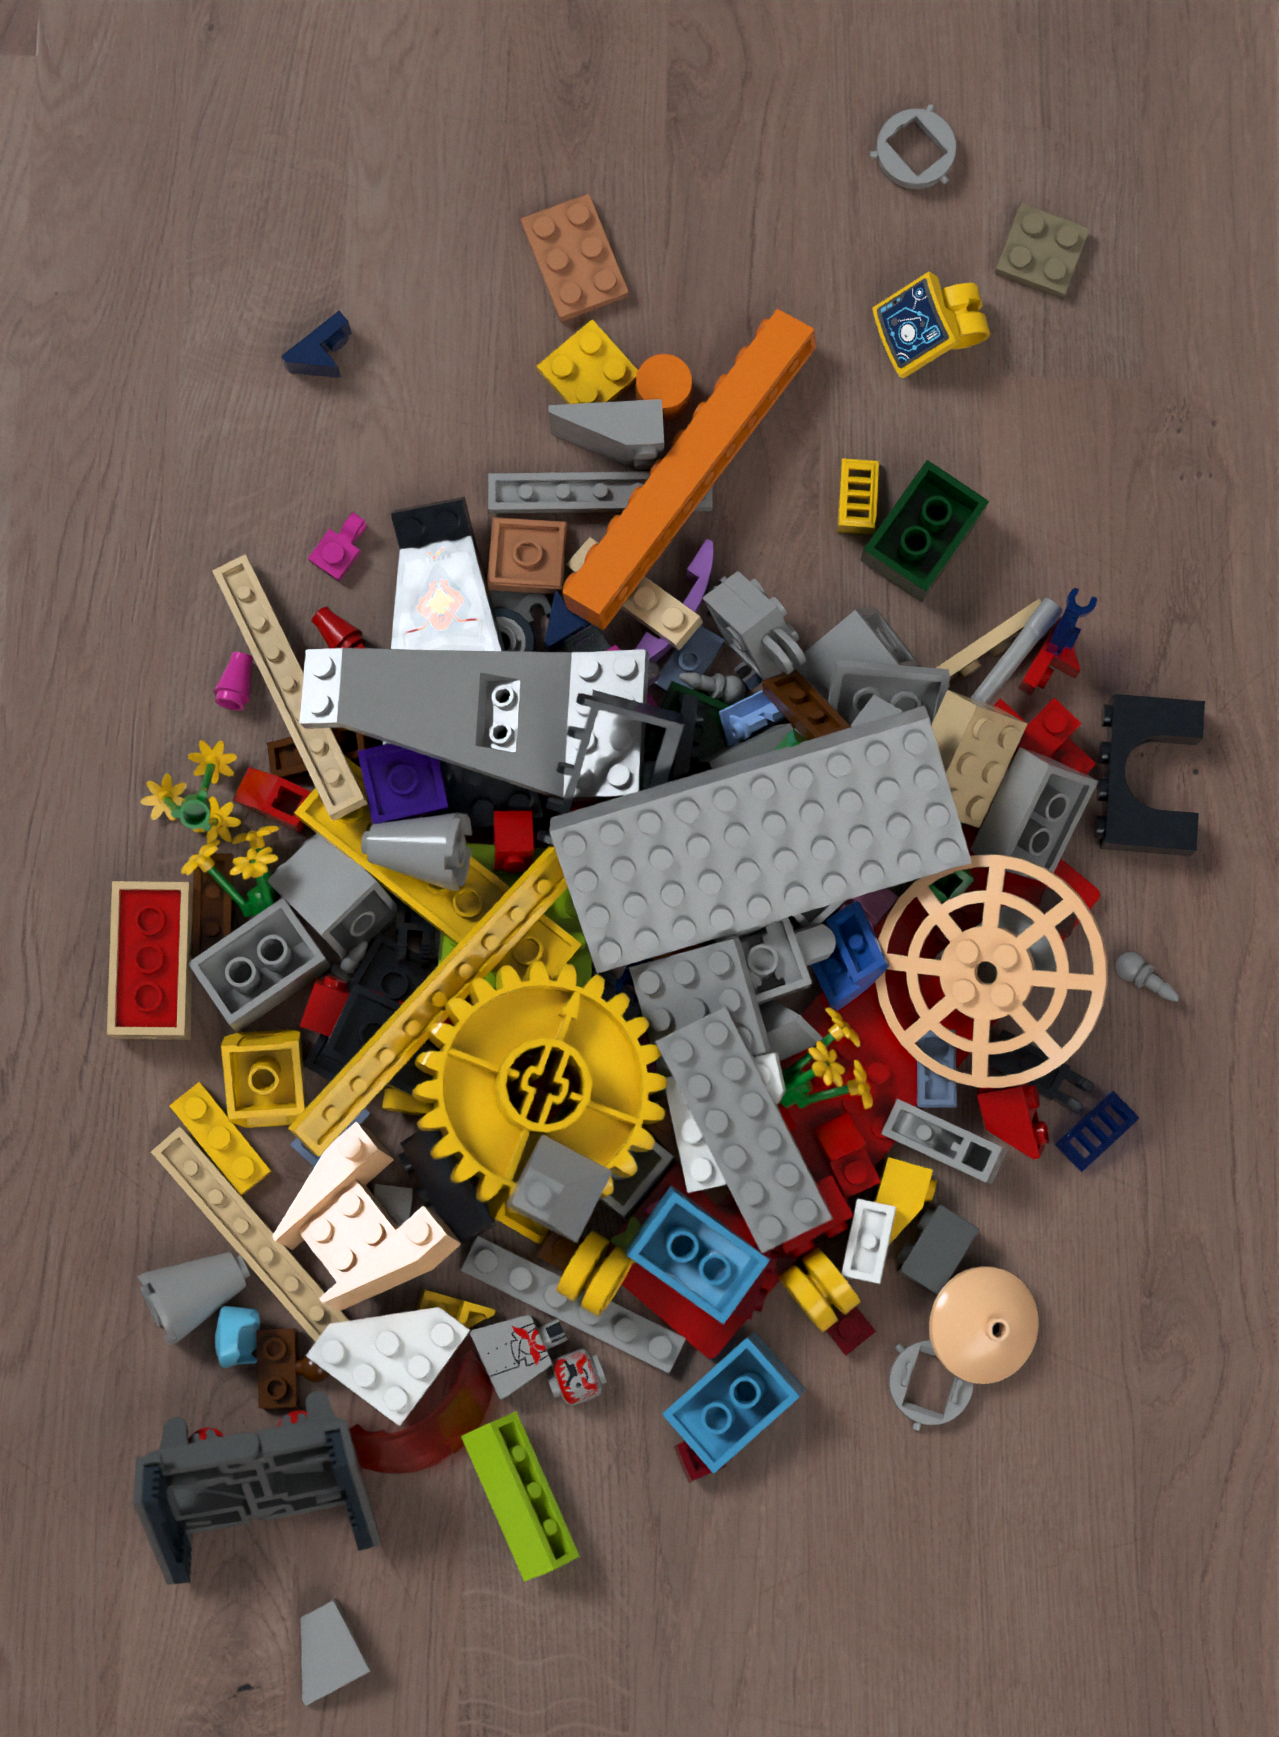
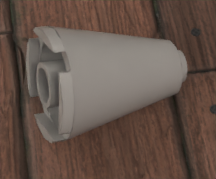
[361,813,472,891]
[136,1252,250,1346]

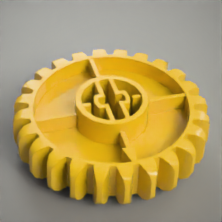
[412,961,667,1214]

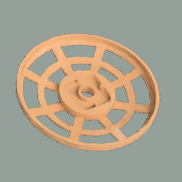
[875,855,1108,1088]

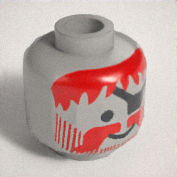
[547,1349,607,1406]

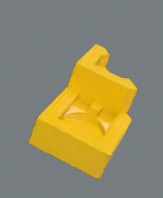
[416,1289,495,1329]

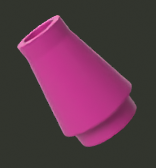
[213,652,254,711]

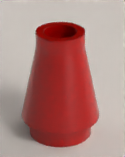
[311,606,365,649]

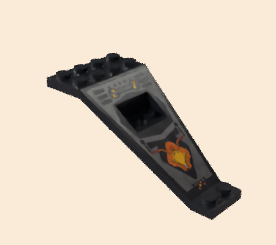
[382,496,546,830]

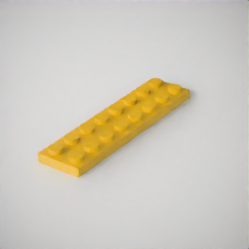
[294,755,582,982]

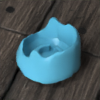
[215,1306,260,1368]

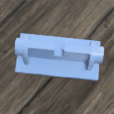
[719,690,786,746]

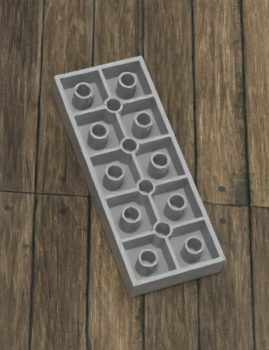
[549,706,972,973]

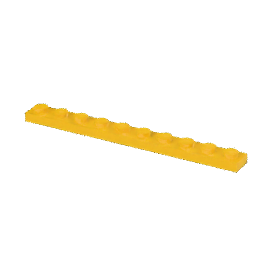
[288,844,568,1157]

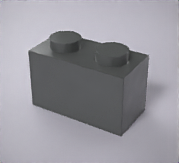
[896,1204,979,1296]

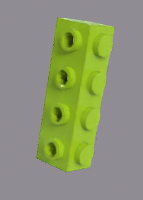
[461,1411,580,1582]

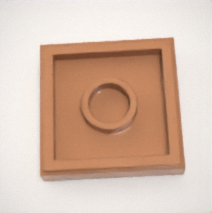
[487,517,567,595]

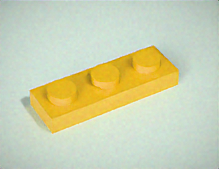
[169,1082,272,1196]

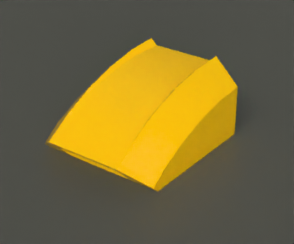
[221,1028,305,1128]

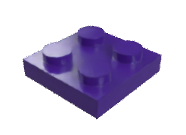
[358,743,450,824]

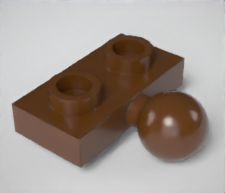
[257,1328,330,1409]

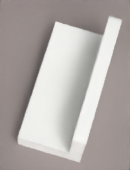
[841,1199,897,1284]

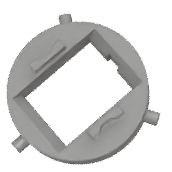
[870,104,956,189]
[889,1340,973,1431]

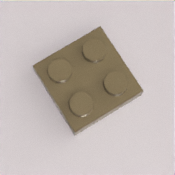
[994,203,1090,299]

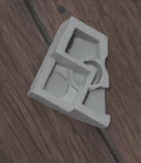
[301,1598,371,1706]

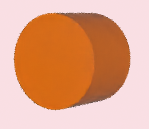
[636,354,692,420]

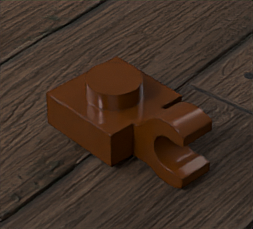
[535,1211,595,1271]

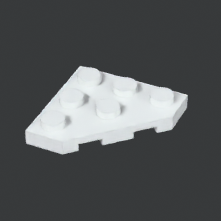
[665,1052,786,1193]
[306,1307,471,1426]

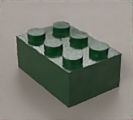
[860,460,989,602]

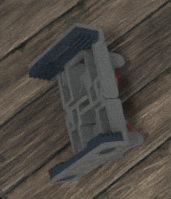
[133,1391,382,1585]

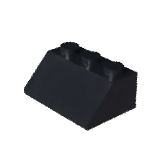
[398,1130,497,1244]

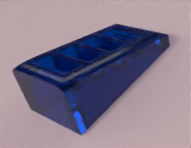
[1054,1091,1139,1172]

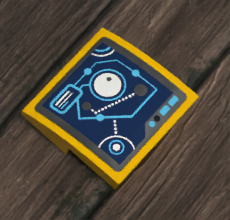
[872,271,961,379]

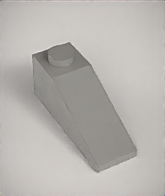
[881,1099,1008,1184]

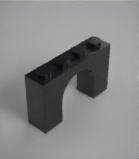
[1094,694,1205,856]

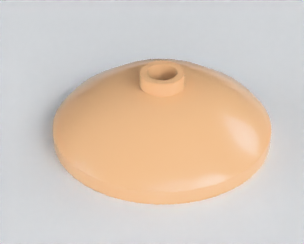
[929,1266,1039,1384]

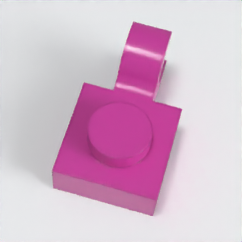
[308,512,368,583]

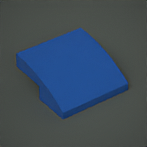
[811,900,889,1011]

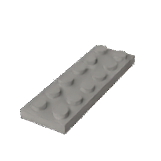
[655,1006,833,1253]

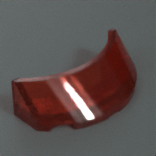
[349,1350,493,1474]

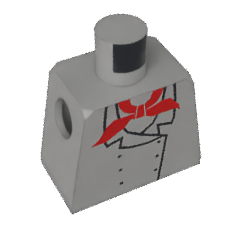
[469,1314,568,1400]

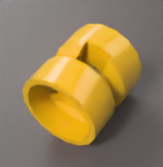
[941,283,991,350]

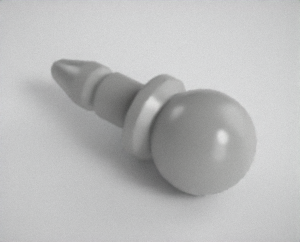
[679,672,746,705]
[321,940,368,988]
[1116,952,1179,1002]

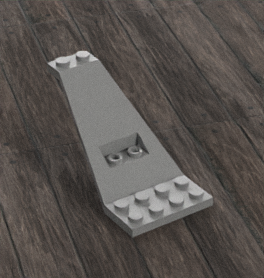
[300,648,649,802]

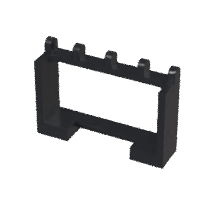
[537,690,684,845]

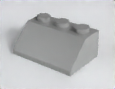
[970,747,1098,881]
[188,898,331,1032]

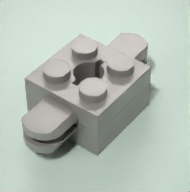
[702,571,806,680]
[711,917,836,1005]

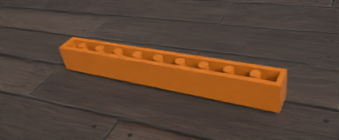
[562,308,816,631]

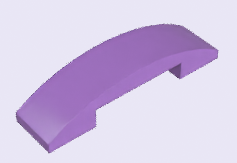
[635,539,713,666]

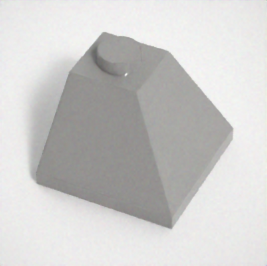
[506,1135,612,1243]

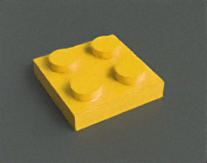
[536,319,638,404]

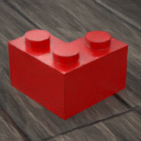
[993,698,1082,770]

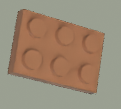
[520,193,629,322]

